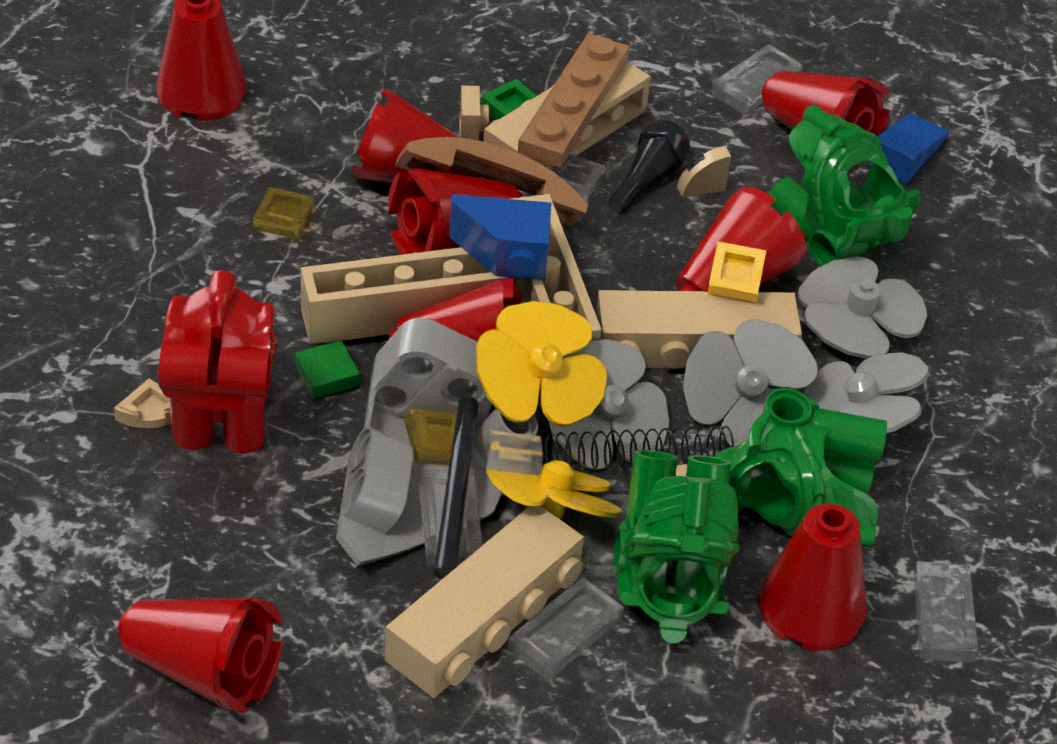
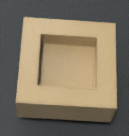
[459,85,489,140]

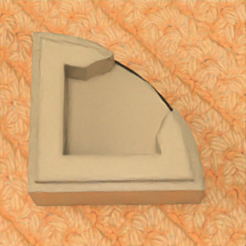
[677,146,731,198]
[114,378,171,428]

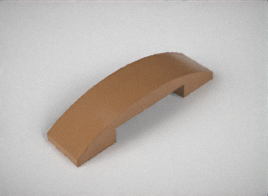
[395,137,588,227]

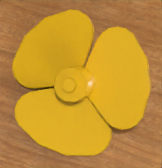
[476,301,607,426]
[486,454,623,519]

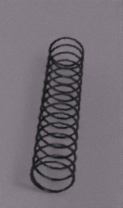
[545,425,734,470]

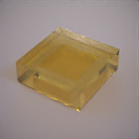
[253,187,314,240]
[404,409,456,466]

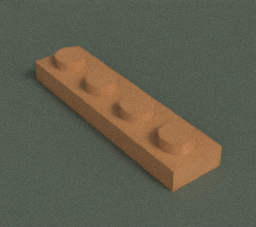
[518,33,630,168]

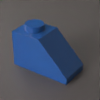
[449,194,552,280]

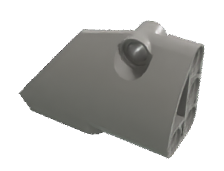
[336,318,538,566]

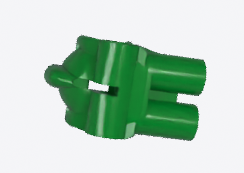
[769,104,920,267]
[714,388,887,548]
[613,450,740,644]

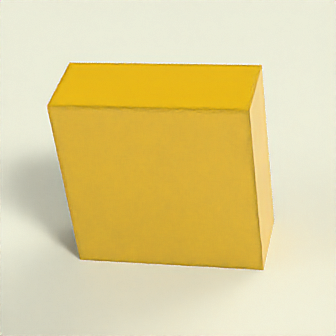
[707,241,766,303]

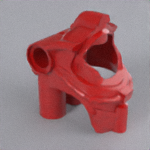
[158,270,278,454]

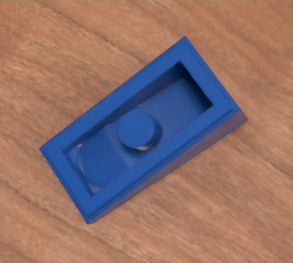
[867,113,950,183]

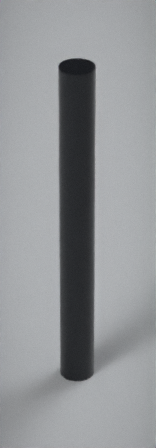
[434,397,479,579]

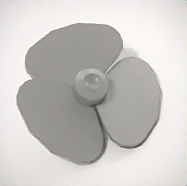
[797,256,928,359]
[682,319,818,447]
[549,339,669,471]
[803,352,929,433]

